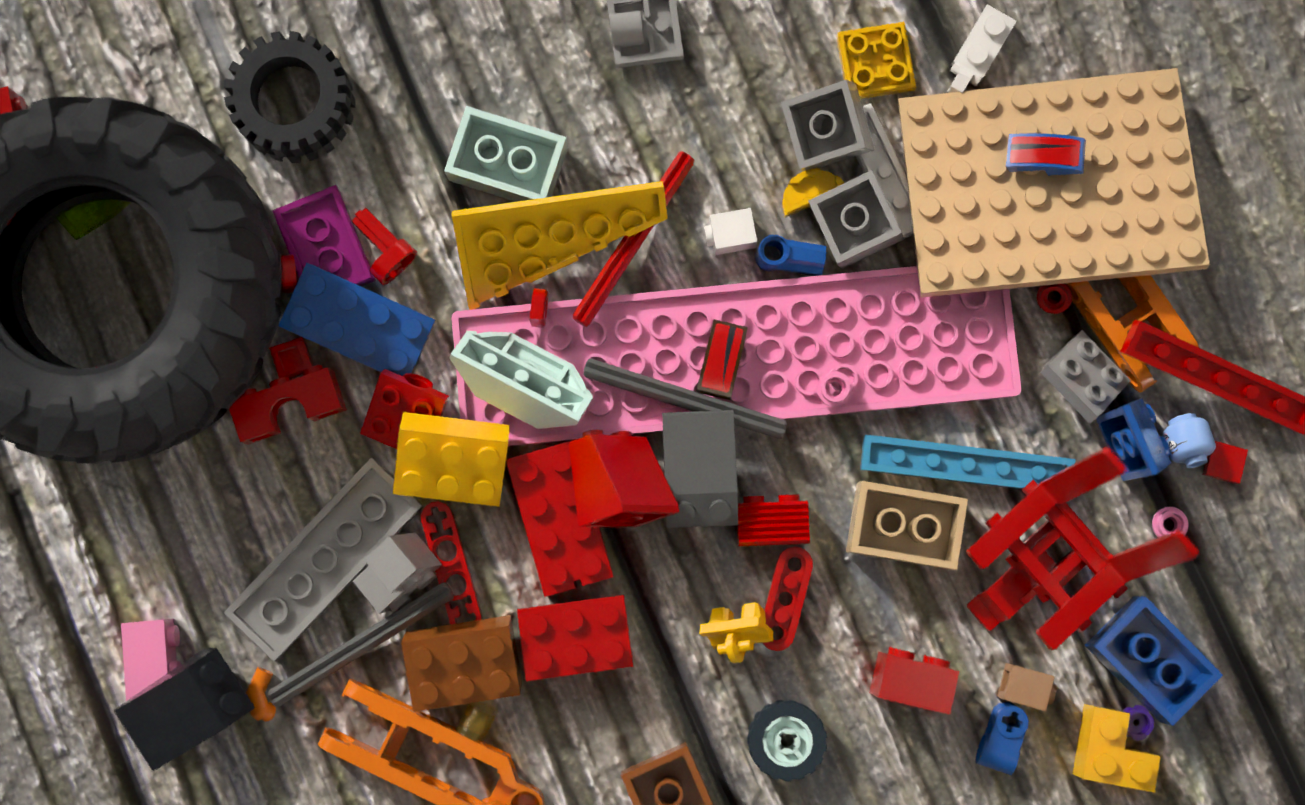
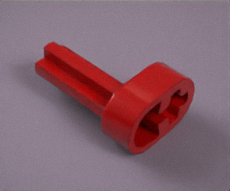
[351,207,417,285]

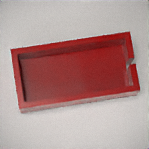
[506,440,614,597]

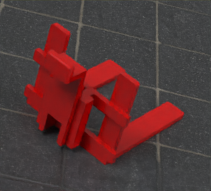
[966,447,1199,650]

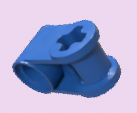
[975,702,1029,775]

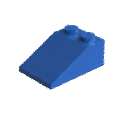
[1096,398,1171,481]

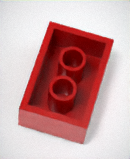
[517,595,634,681]

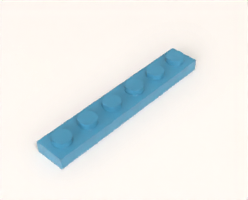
[860,435,1075,489]

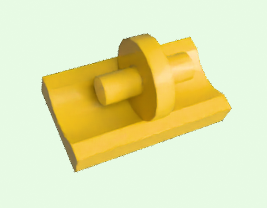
[699,602,773,663]

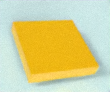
[836,22,916,99]

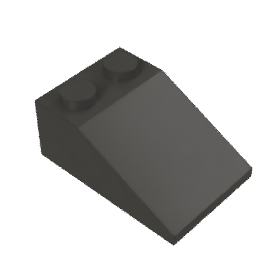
[662,410,738,528]

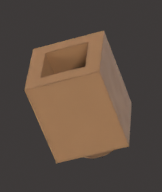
[997,663,1057,711]

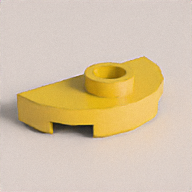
[781,168,844,218]

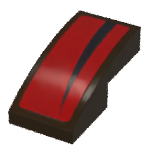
[696,319,748,400]

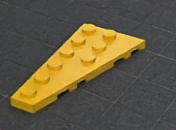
[452,181,668,310]

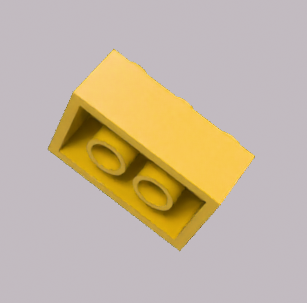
[393,412,509,507]

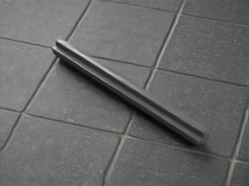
[583,359,787,439]
[268,582,454,707]

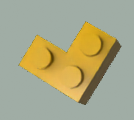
[1073,704,1160,793]

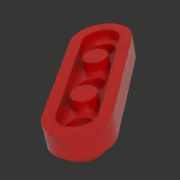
[762,547,813,651]

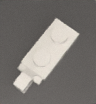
[947,4,1017,93]

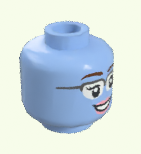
[1163,413,1216,468]

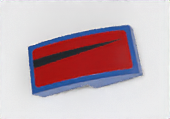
[1006,133,1086,176]

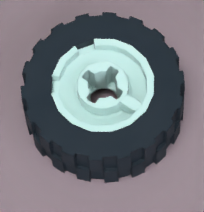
[747,700,827,781]

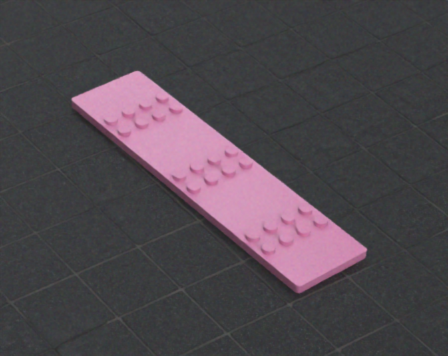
[451,266,1021,447]

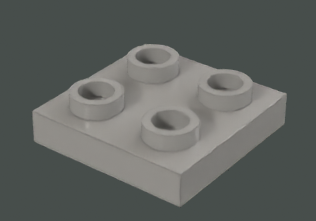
[607,0,684,68]
[1040,330,1131,423]

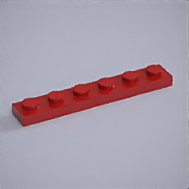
[1120,320,1305,435]

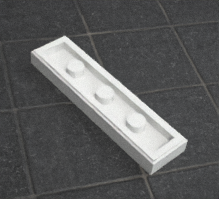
[856,103,913,239]

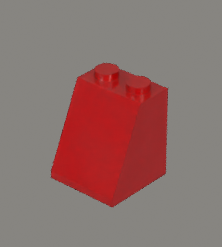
[569,430,679,527]

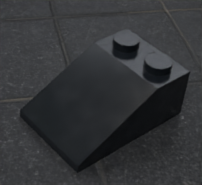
[113,648,255,771]

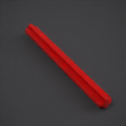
[573,151,694,327]

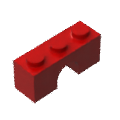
[229,365,347,445]

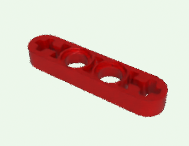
[421,501,483,624]

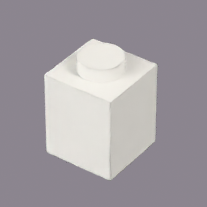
[704,208,757,255]

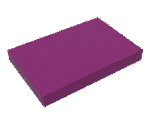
[272,185,376,287]

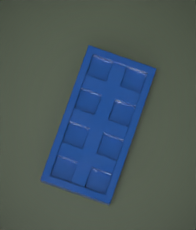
[278,263,436,376]

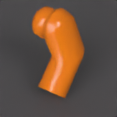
[246,667,276,722]

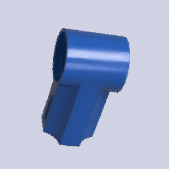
[755,235,826,276]

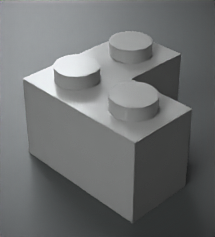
[353,533,442,614]

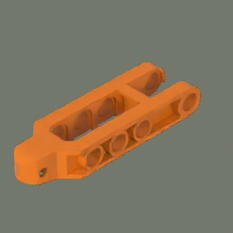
[1067,275,1199,393]
[318,679,545,805]

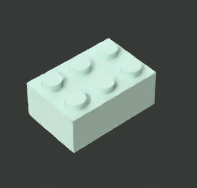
[444,106,568,202]

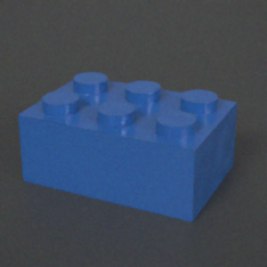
[1084,596,1223,726]

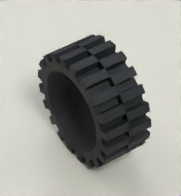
[224,31,355,163]

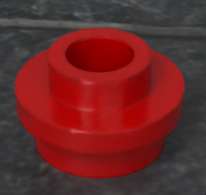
[1037,283,1072,314]

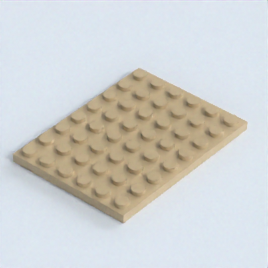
[898,68,1210,298]

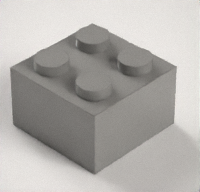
[781,79,875,170]
[808,170,904,269]

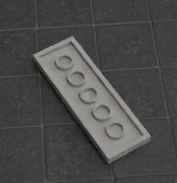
[223,458,424,662]

